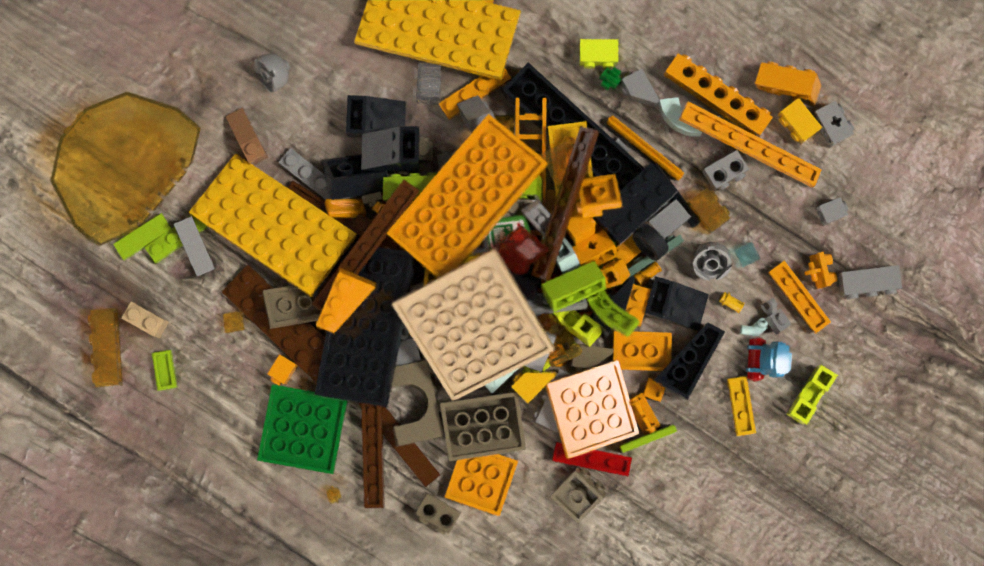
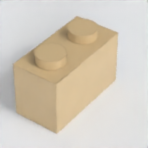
[122,302,169,338]

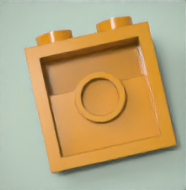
[576,174,622,218]

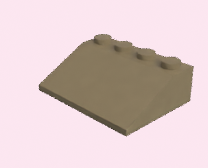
[440,390,526,461]

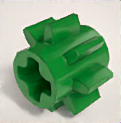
[599,66,623,91]

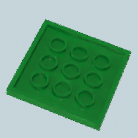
[257,384,348,474]

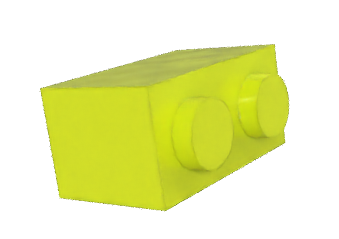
[579,39,618,69]

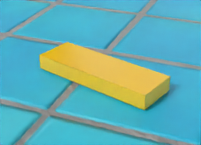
[727,376,756,436]

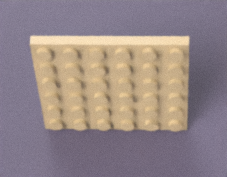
[392,248,555,401]

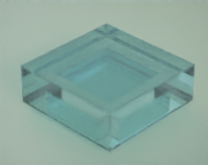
[734,242,761,268]

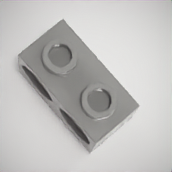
[702,150,749,191]

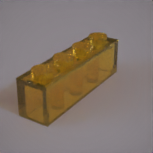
[88,308,123,388]

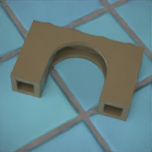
[391,360,444,447]

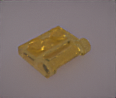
[547,329,582,368]

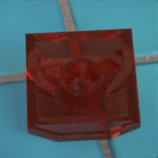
[493,225,549,274]

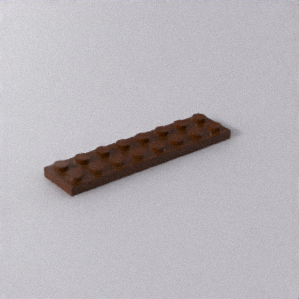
[222,264,325,383]

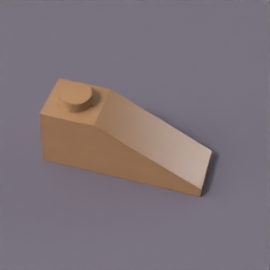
[226,108,269,165]

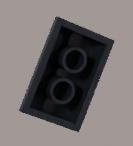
[322,154,387,200]

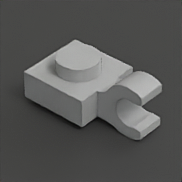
[761,298,791,335]

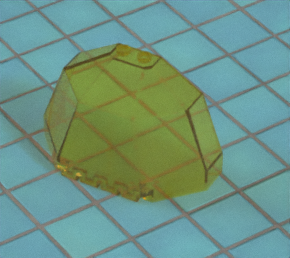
[50,92,201,246]

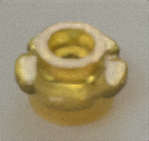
[326,485,341,504]

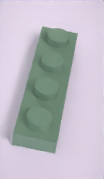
[619,235,684,285]

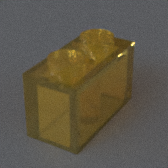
[688,188,730,234]

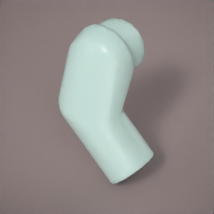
[740,318,768,337]

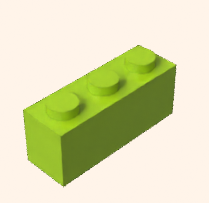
[542,261,606,312]

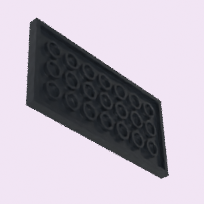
[314,244,416,408]

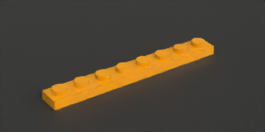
[679,101,822,187]

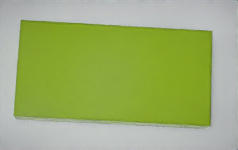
[152,350,178,391]

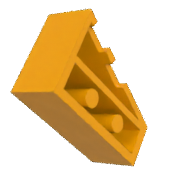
[755,61,821,106]

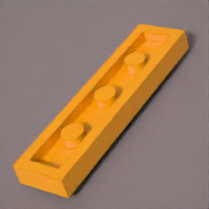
[438,69,512,120]
[768,260,831,334]

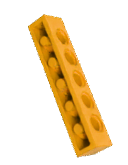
[664,53,773,137]

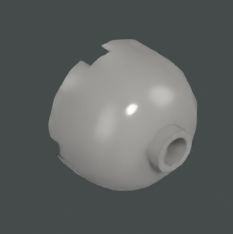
[254,54,290,92]
[693,242,732,281]

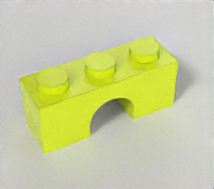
[549,310,602,347]
[786,365,838,425]

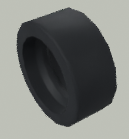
[632,224,669,261]

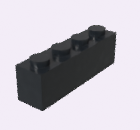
[653,322,725,400]

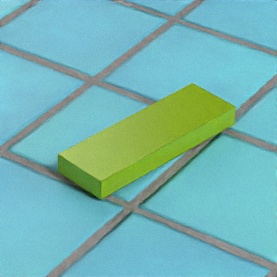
[113,213,172,261]
[619,425,677,453]

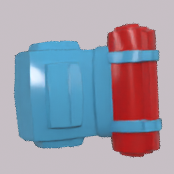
[746,337,792,382]

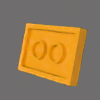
[613,331,672,371]

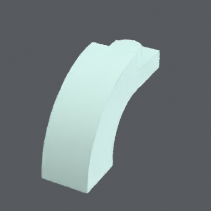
[658,97,720,137]

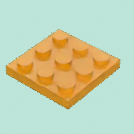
[444,454,518,517]

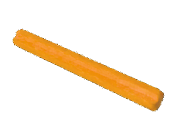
[606,115,684,181]

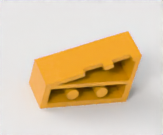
[316,268,376,333]

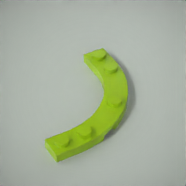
[587,235,640,337]

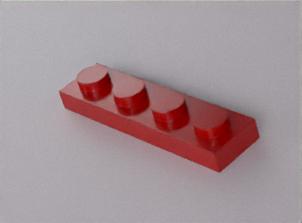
[552,442,632,477]

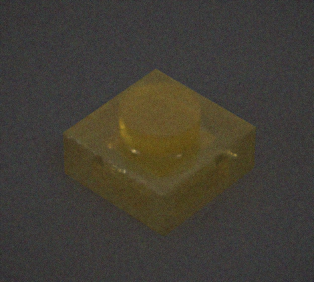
[222,311,245,334]

